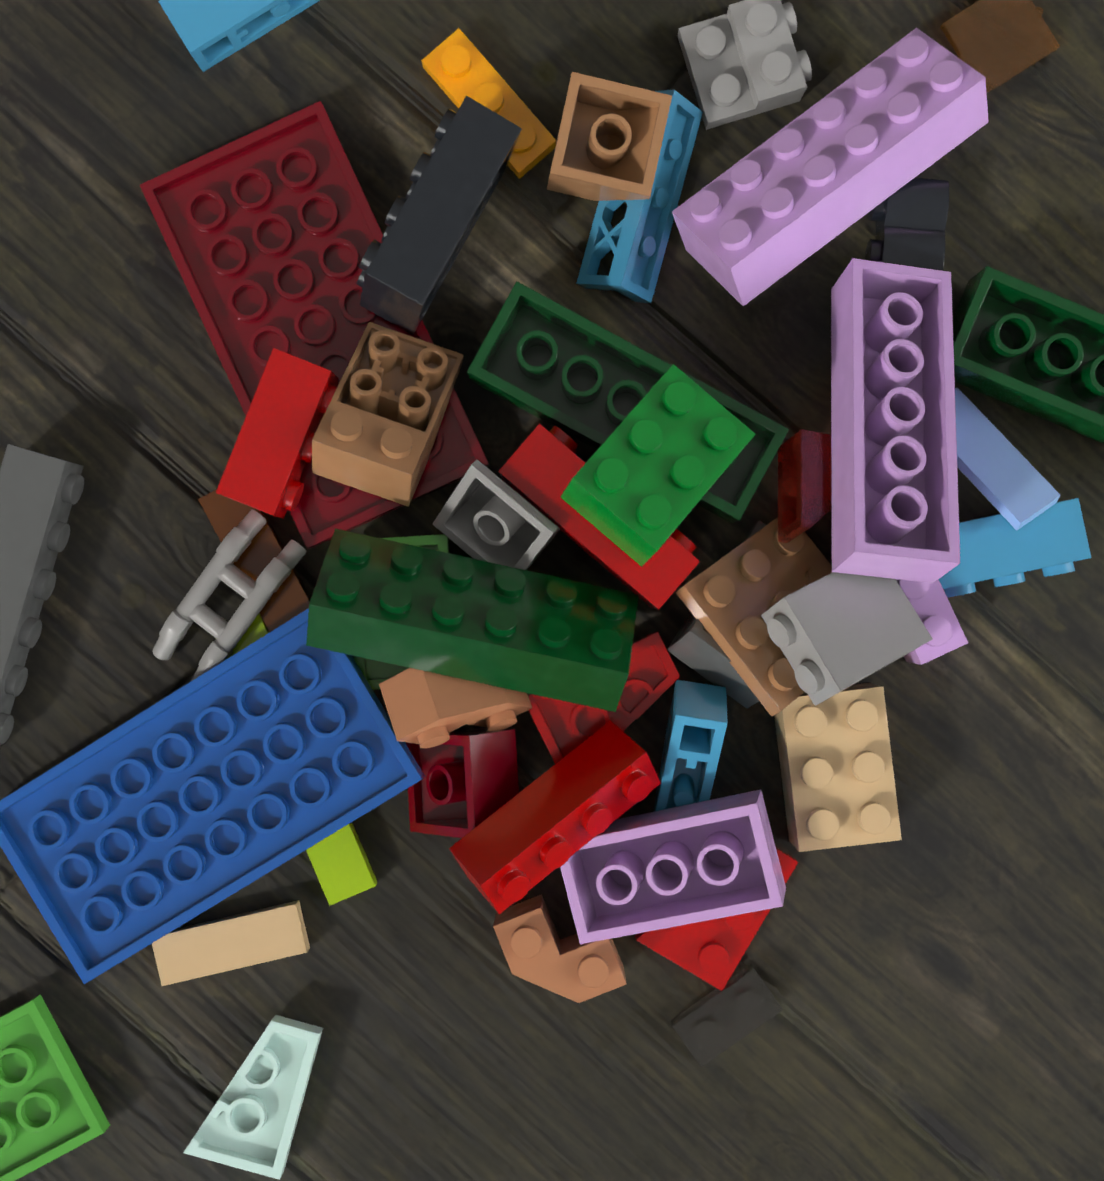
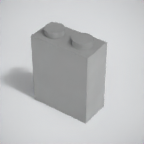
[761,572,933,706]

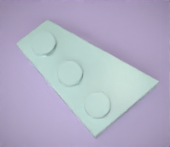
[183,1015,323,1180]

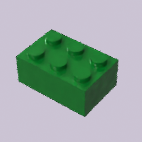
[561,364,755,567]

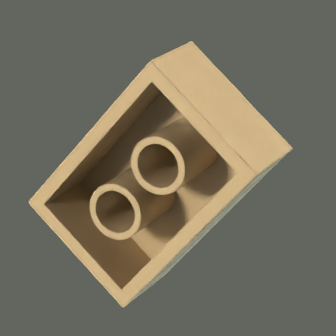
[774,683,902,852]

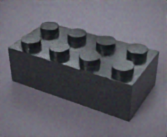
[357,96,522,335]

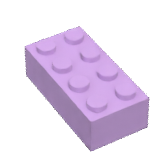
[560,789,786,944]

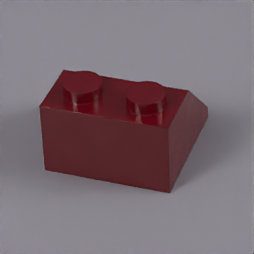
[405,728,519,838]

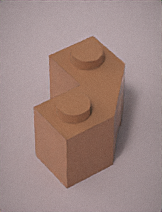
[379,668,532,748]
[493,894,627,1003]

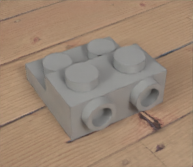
[677,0,812,130]

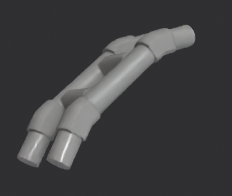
[152,509,307,681]

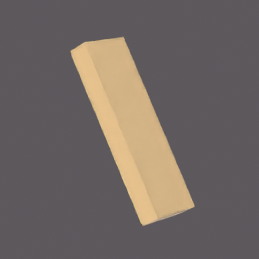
[152,900,310,986]

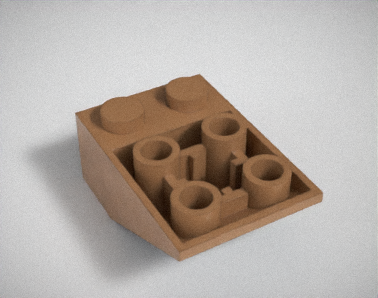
[312,322,464,507]

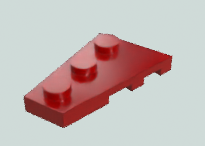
[528,631,680,764]
[635,847,798,991]

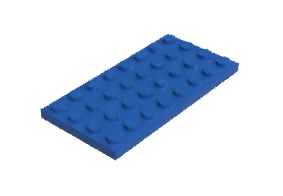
[0,608,425,984]

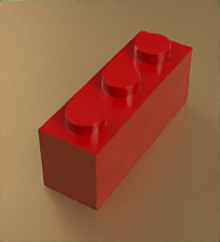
[216,348,339,519]

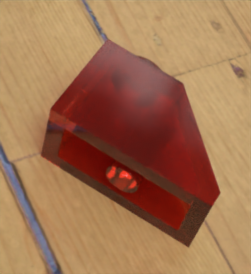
[778,429,832,543]

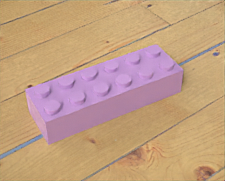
[672,28,989,306]
[831,258,960,583]

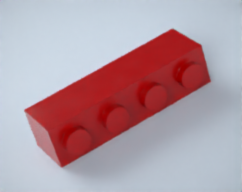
[449,720,661,915]

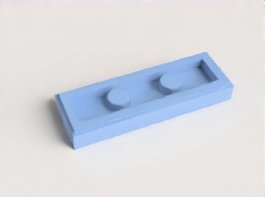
[955,388,1061,531]

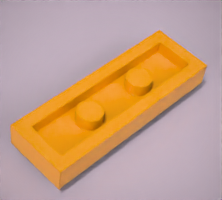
[421,28,557,179]

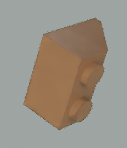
[547,72,672,201]

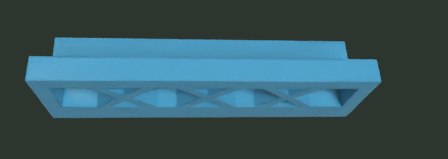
[576,90,703,303]

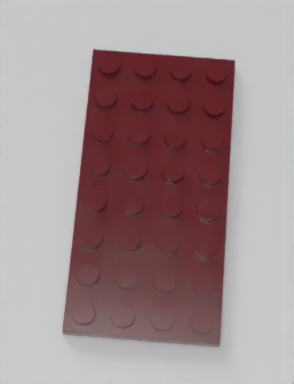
[140,101,490,549]

